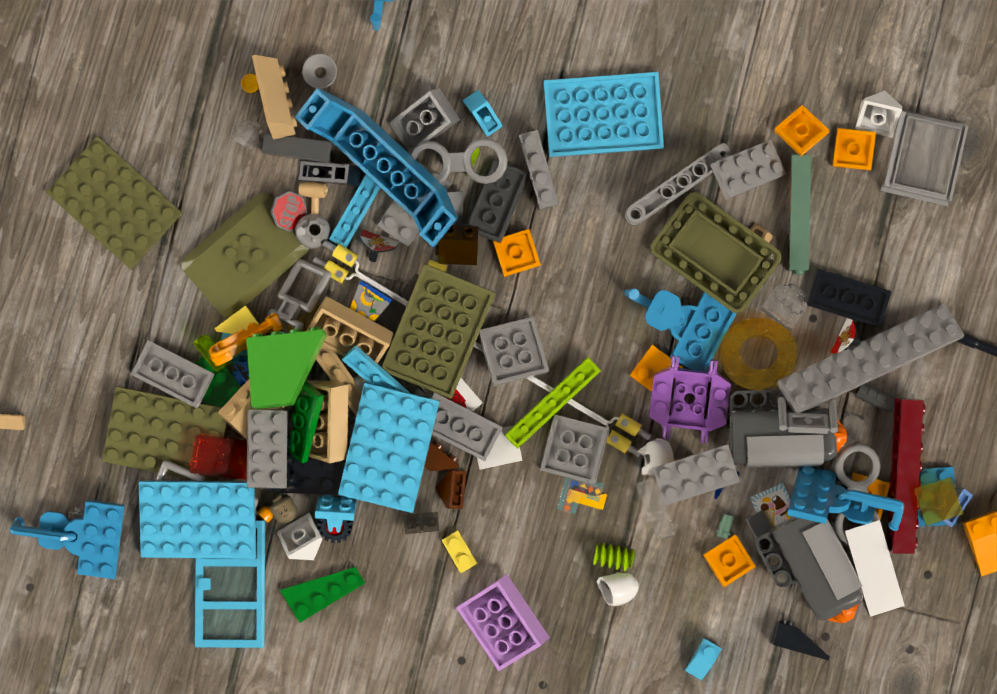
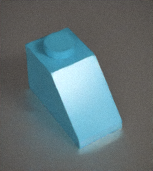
[463,90,503,137]
[685,637,722,680]

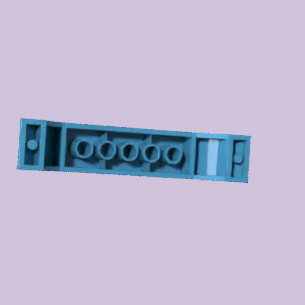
[294,88,458,247]

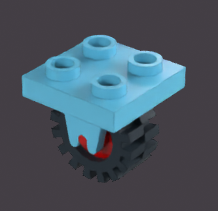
[315,495,357,543]

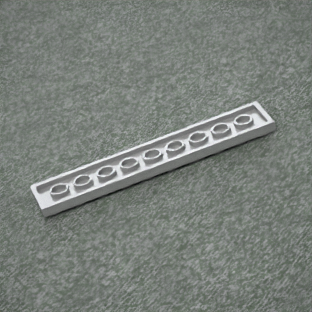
[777,303,964,413]

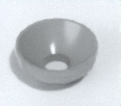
[302,54,337,89]
[295,214,330,248]

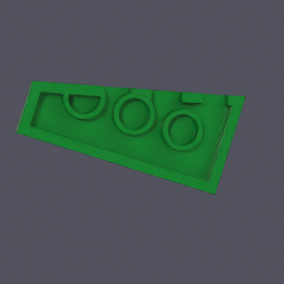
[290,381,324,463]
[280,567,366,623]

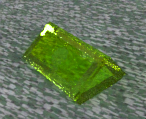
[193,334,230,372]

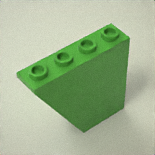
[246,327,327,409]

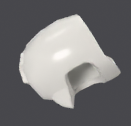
[638,438,674,475]
[596,572,639,606]

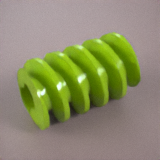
[593,542,635,572]

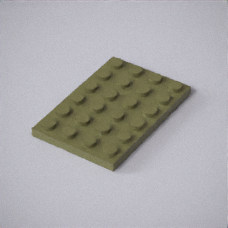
[46,136,183,270]
[382,263,496,399]
[102,386,227,481]

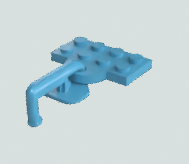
[624,288,737,371]
[787,466,904,531]
[9,499,125,579]

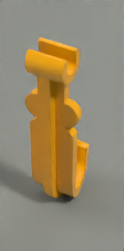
[208,313,284,366]

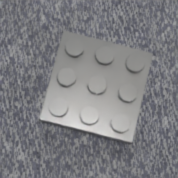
[479,317,549,387]
[540,414,610,485]

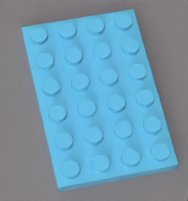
[544,72,664,157]
[338,382,440,513]
[139,480,256,559]

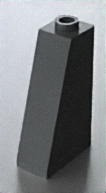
[259,133,334,163]

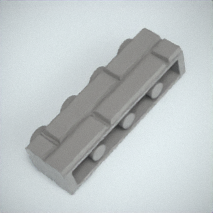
[519,130,558,210]

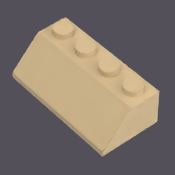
[252,55,297,140]
[307,296,394,364]
[218,380,285,439]
[306,380,348,463]

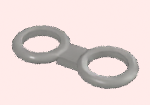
[410,138,508,184]
[834,443,881,545]

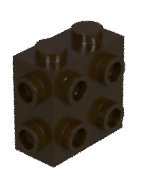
[435,225,479,266]

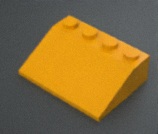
[962,510,997,576]

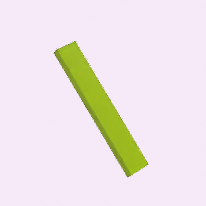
[504,356,601,449]

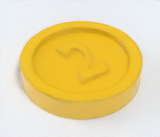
[241,74,259,93]

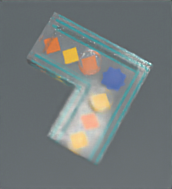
[557,477,605,515]

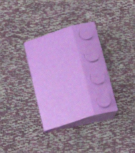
[456,574,550,671]

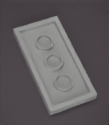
[710,140,786,200]
[377,162,451,247]
[131,340,215,408]
[431,392,503,461]
[247,410,287,489]
[652,444,740,506]

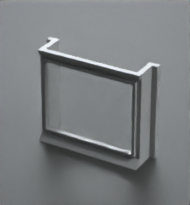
[880,110,969,206]

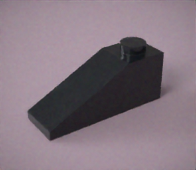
[299,161,361,186]
[771,619,830,661]

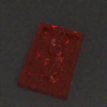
[189,434,247,480]

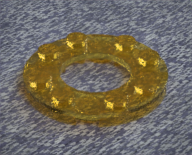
[720,318,798,390]

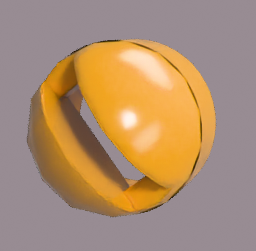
[257,506,273,523]

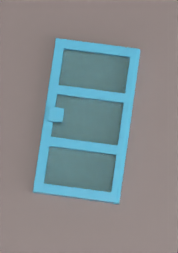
[195,520,265,648]

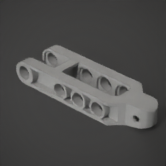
[625,143,733,225]

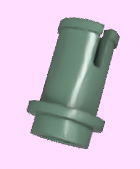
[716,514,734,539]

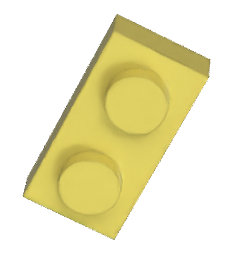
[442,530,477,573]

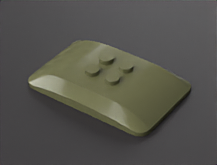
[651,192,782,313]
[181,193,310,318]

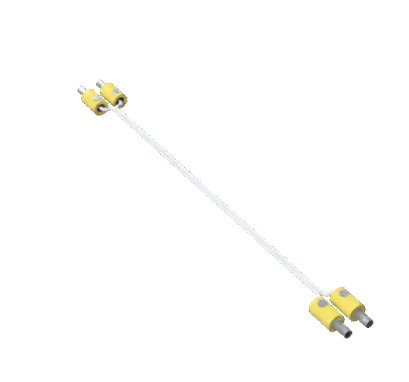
[313,240,651,457]

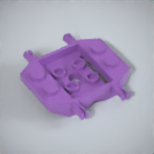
[649,355,731,444]

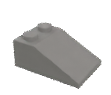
[389,88,461,154]

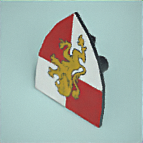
[360,230,399,262]
[830,318,861,354]

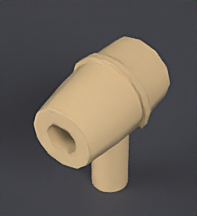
[299,181,328,214]

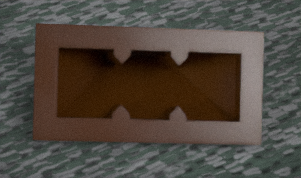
[435,470,466,509]

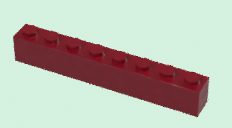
[887,398,925,554]

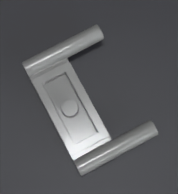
[778,397,838,434]

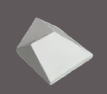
[855,91,903,138]
[276,513,324,560]

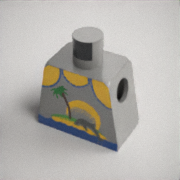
[350,281,393,322]

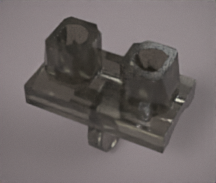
[403,512,440,534]

